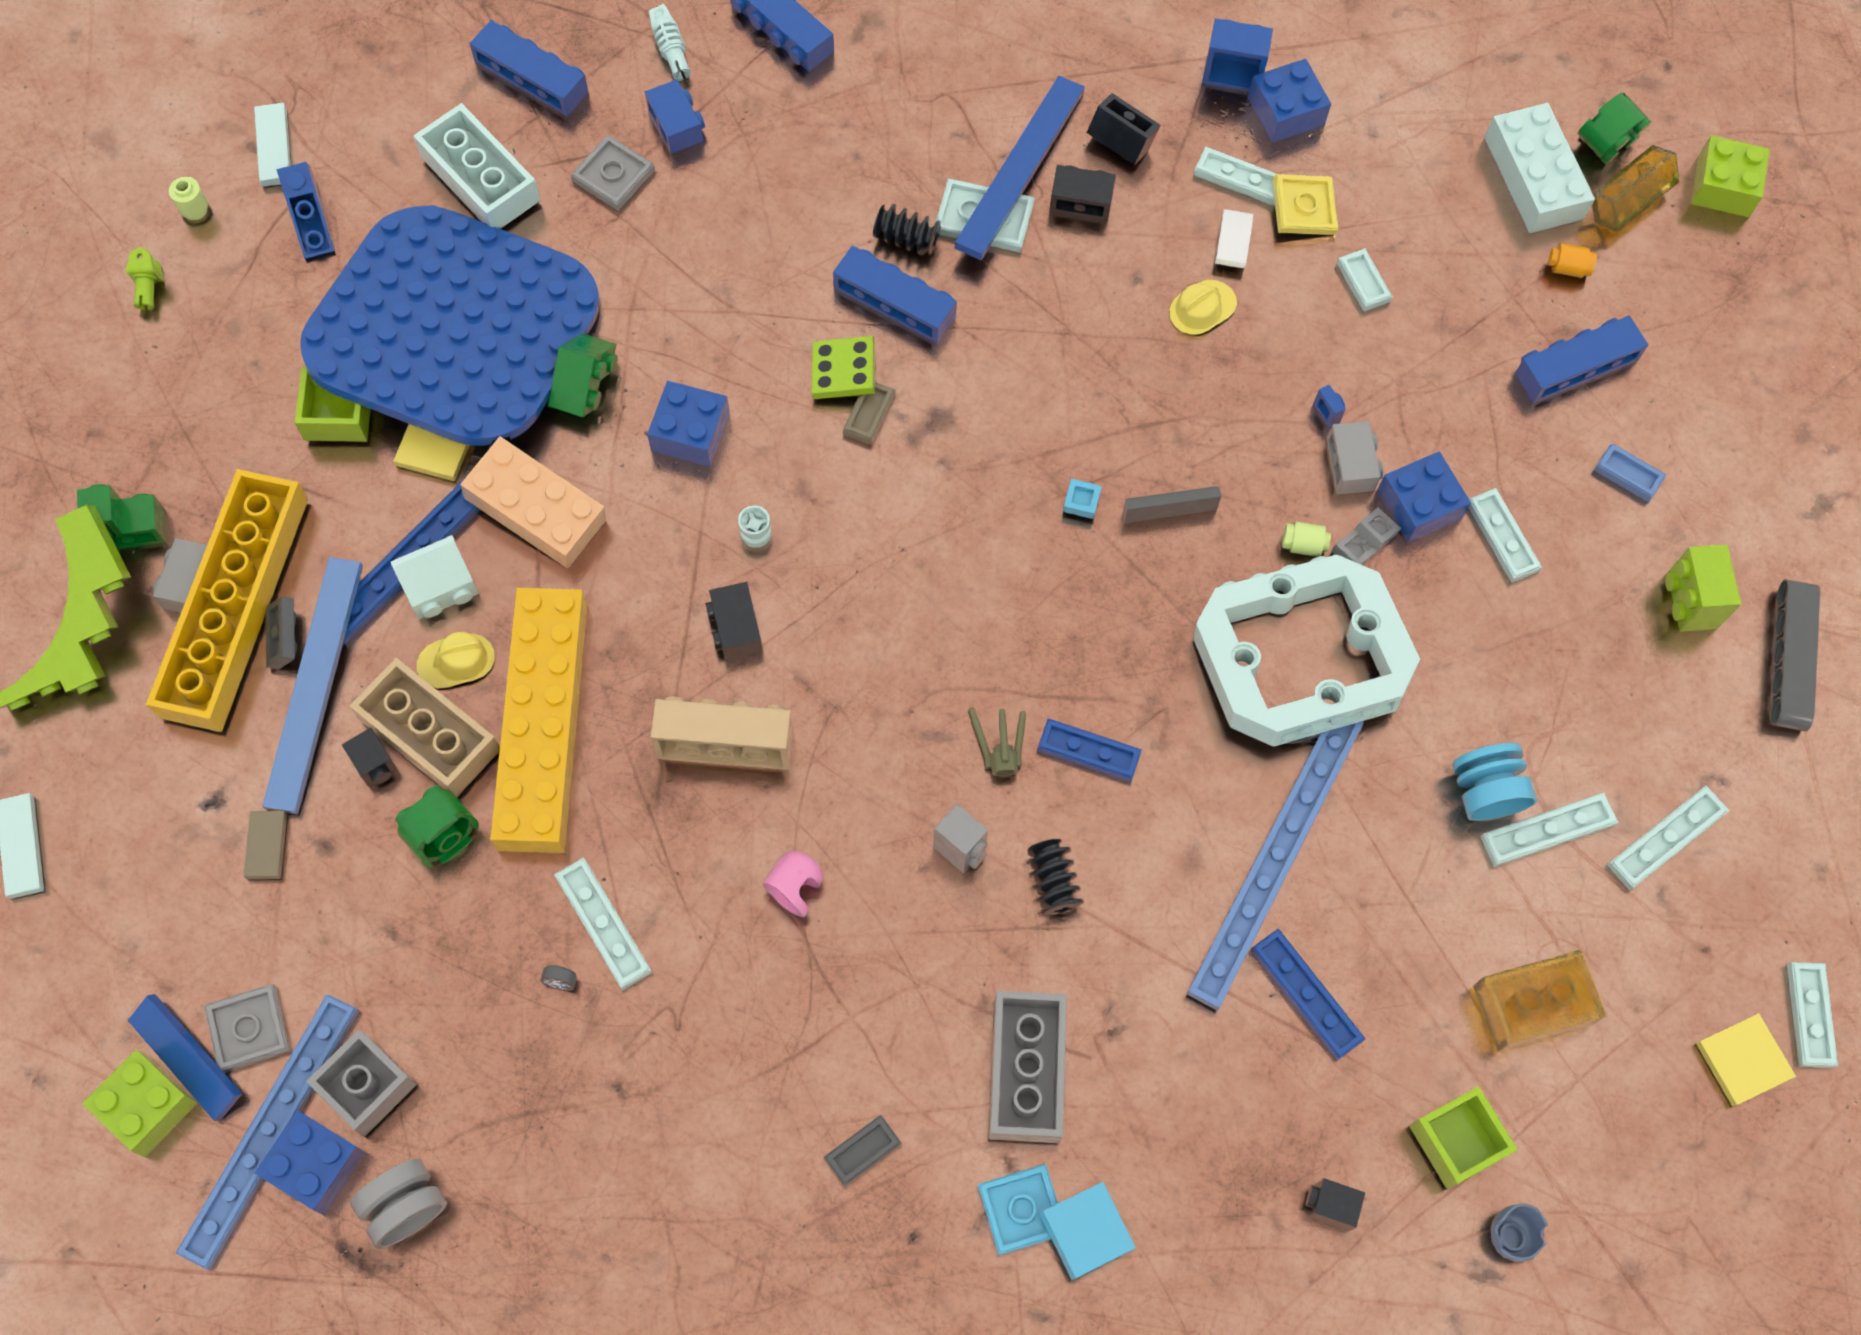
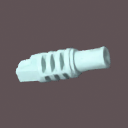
[649,4,691,81]

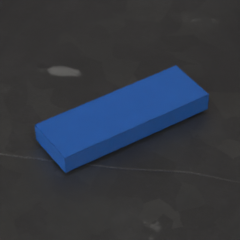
[1037,718,1142,783]

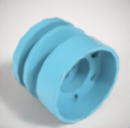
[1452,743,1538,821]

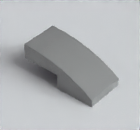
[1331,507,1401,565]

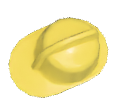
[1169,280,1237,335]
[417,631,495,689]

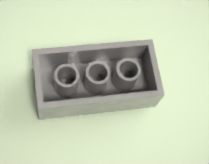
[989,991,1067,1143]

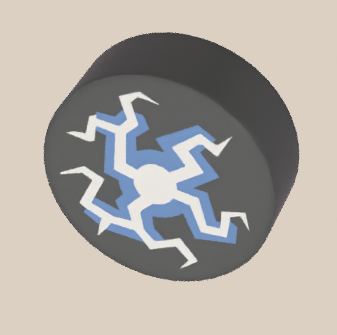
[540,965,577,991]

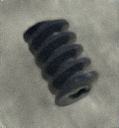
[873,204,941,256]
[1027,839,1084,915]

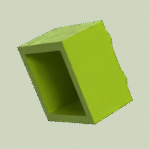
[1691,135,1770,217]
[295,367,371,442]
[1665,544,1741,632]
[82,1049,198,1157]
[1409,1086,1518,1189]

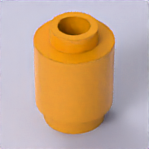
[1548,243,1597,278]

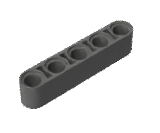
[1770,579,1820,732]

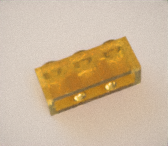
[1592,145,1679,232]

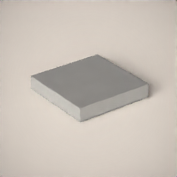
[570,135,655,211]
[204,984,291,1073]

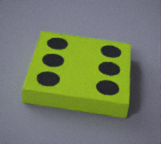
[811,336,875,399]

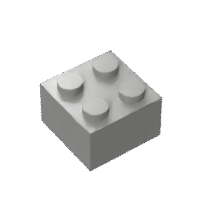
[306,1029,417,1137]

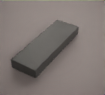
[1122,486,1222,523]

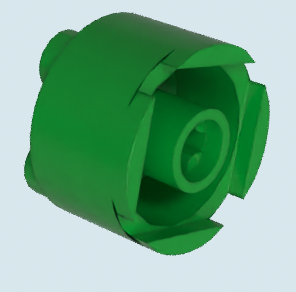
[1577,92,1652,165]
[395,785,479,867]

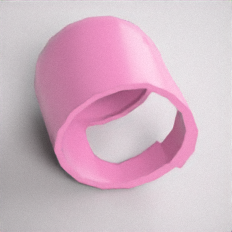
[762,851,823,918]

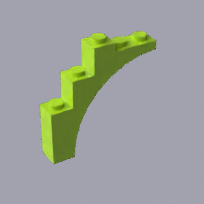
[0,505,131,711]

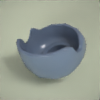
[1491,1203,1548,1262]

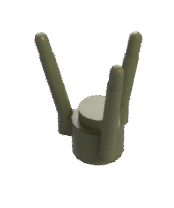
[968,707,1026,776]

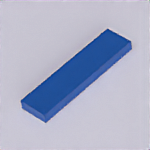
[1250,928,1366,1061]
[127,994,242,1121]

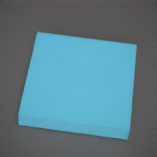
[977,1164,1058,1256]
[1039,1182,1136,1280]

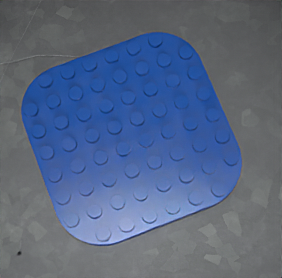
[300,205,599,446]

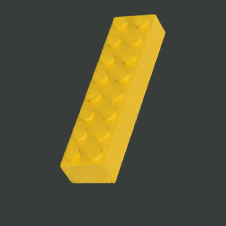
[146,469,308,732]
[490,588,588,853]

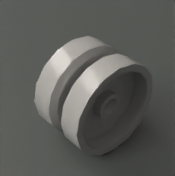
[350,1158,447,1249]

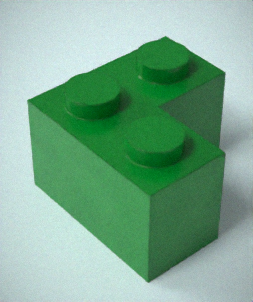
[548,333,618,417]
[77,484,166,549]

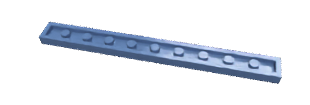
[1187,721,1364,1011]

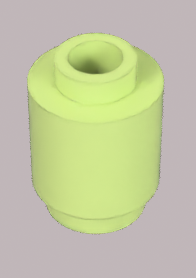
[169,177,208,220]
[1282,521,1331,557]

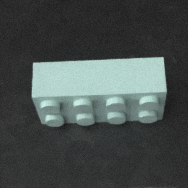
[413,103,541,229]
[1484,103,1595,234]

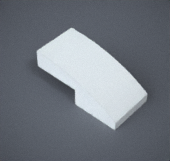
[1215,209,1253,269]

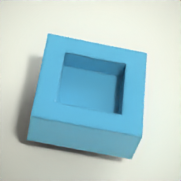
[1063,479,1102,519]

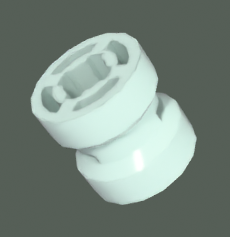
[738,505,772,548]

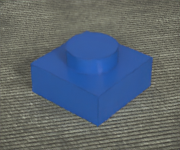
[1313,385,1346,428]

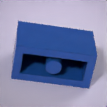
[645,79,705,154]

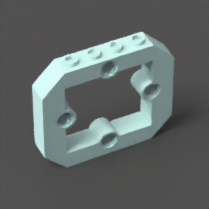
[1193,554,1420,747]

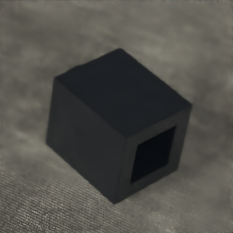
[342,727,398,787]
[1305,1178,1366,1231]

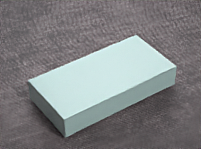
[1336,248,1393,312]

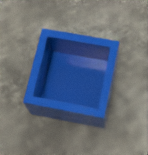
[1202,18,1273,92]
[1247,58,1331,143]
[647,380,730,467]
[1376,451,1471,543]
[254,1110,366,1216]

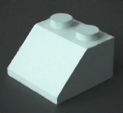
[391,535,479,620]

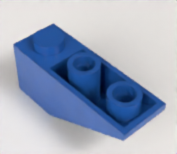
[276,162,335,259]

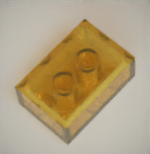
[1473,950,1607,1052]

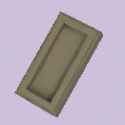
[843,382,896,446]
[244,811,287,880]

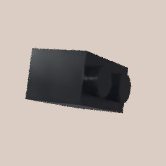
[1086,93,1161,165]
[1049,165,1116,221]
[705,582,763,661]

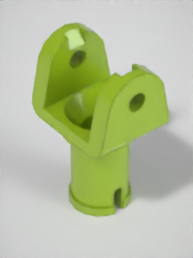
[126,247,164,310]

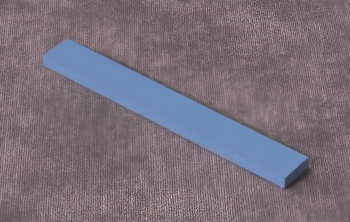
[262,557,363,815]
[175,994,360,1270]

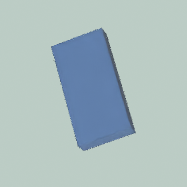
[1594,443,1666,503]

